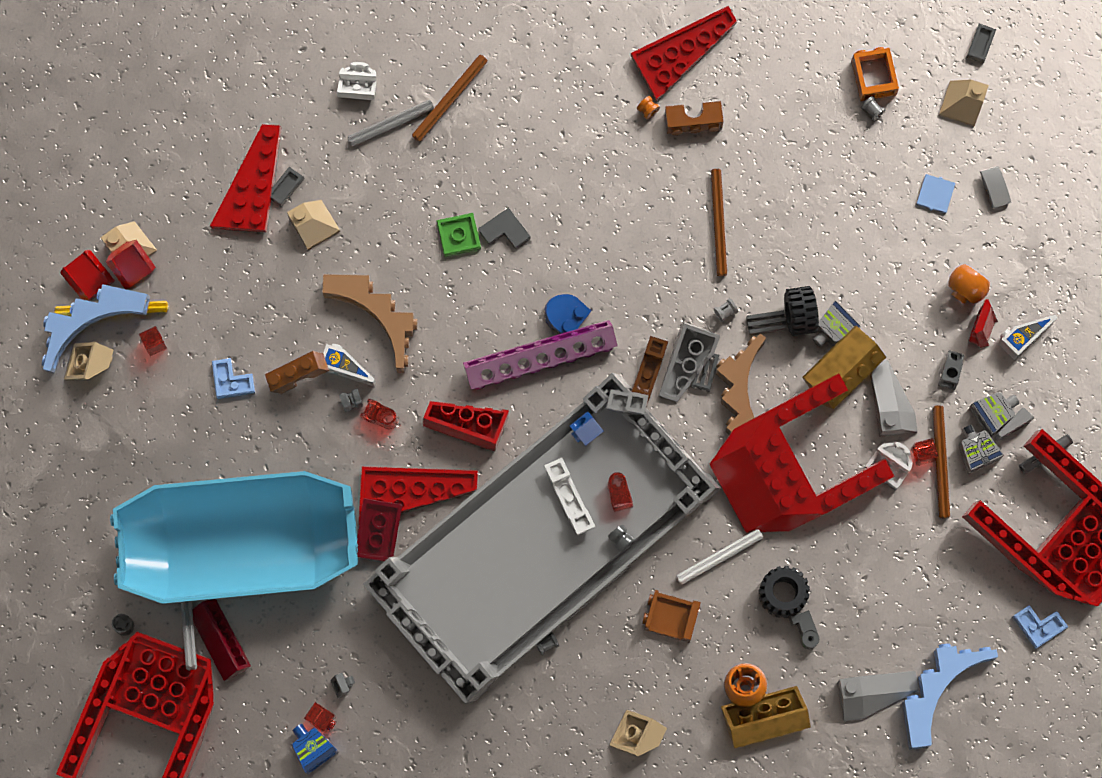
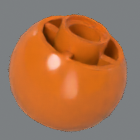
[948,264,990,304]
[724,663,767,707]

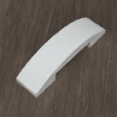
[544,458,595,535]

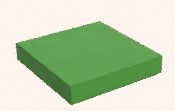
[436,213,481,257]

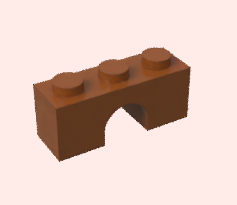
[665,101,724,135]
[265,351,329,394]

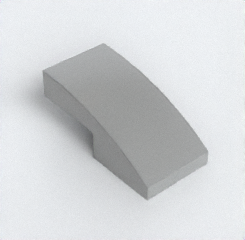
[980,166,1012,208]
[607,390,649,415]

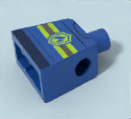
[292,724,338,775]

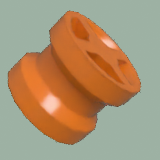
[637,96,660,120]

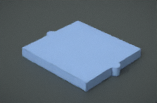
[916,174,955,214]

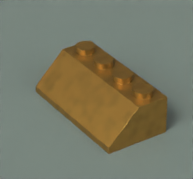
[802,326,887,409]
[721,686,811,749]

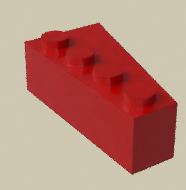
[423,401,509,452]

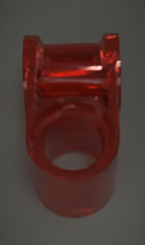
[360,399,398,430]
[608,472,633,512]

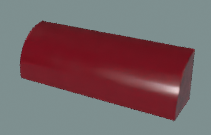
[192,599,251,681]

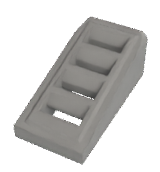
[995,408,1034,441]

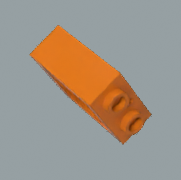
[851,47,899,101]

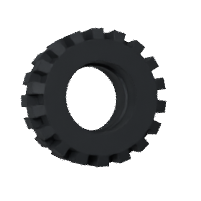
[784,286,819,336]
[759,566,810,618]

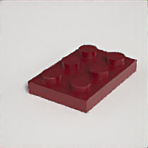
[357,498,402,561]

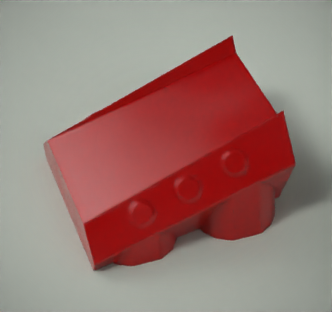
[106,239,156,289]
[60,250,115,301]
[968,299,998,348]

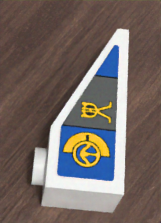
[998,315,1058,360]
[323,344,376,387]

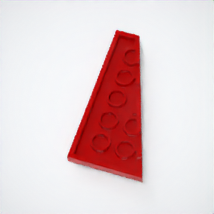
[631,6,737,102]
[210,124,282,233]
[359,466,478,522]

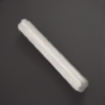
[676,529,763,585]

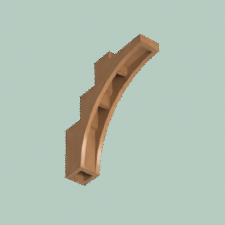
[323,274,418,373]
[716,333,766,435]

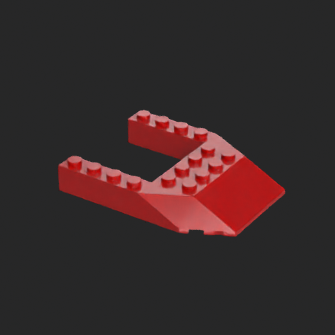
[709,373,895,533]
[962,429,1102,607]
[56,632,214,778]

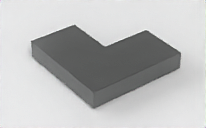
[478,208,531,249]

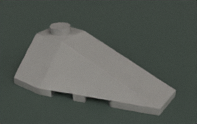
[659,322,720,402]
[870,360,918,437]
[837,671,919,721]

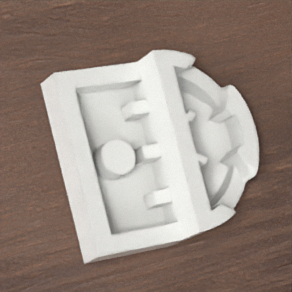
[337,62,377,100]
[864,442,913,490]

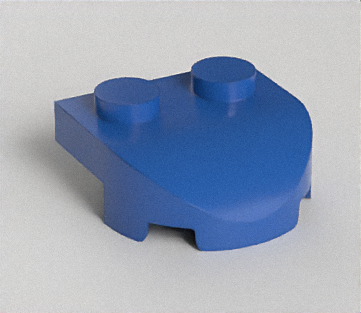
[544,294,592,334]

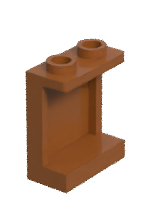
[642,590,701,643]

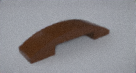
[631,336,669,408]

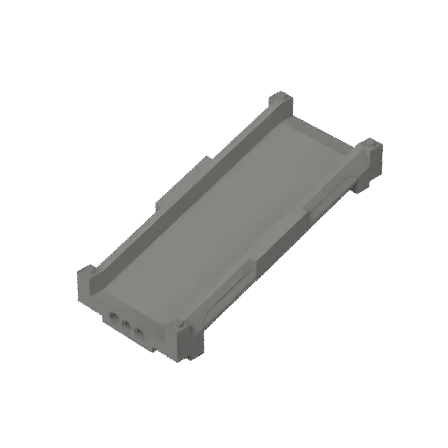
[363,373,722,704]

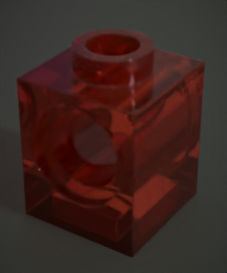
[139,326,167,356]
[911,438,938,466]
[304,702,337,733]

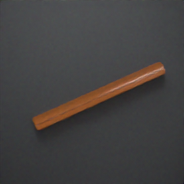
[412,54,488,142]
[711,169,727,277]
[933,405,950,519]

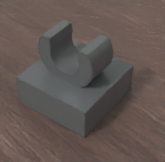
[330,673,355,698]

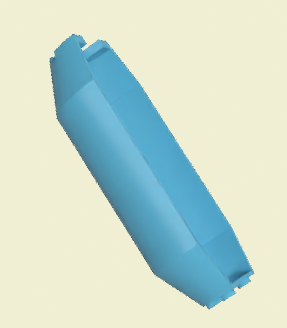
[110,471,358,604]

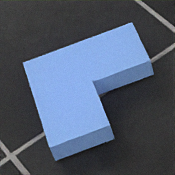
[212,358,255,399]
[1012,605,1068,649]

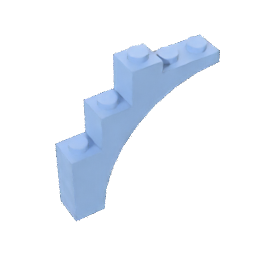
[42,284,150,373]
[902,644,998,750]

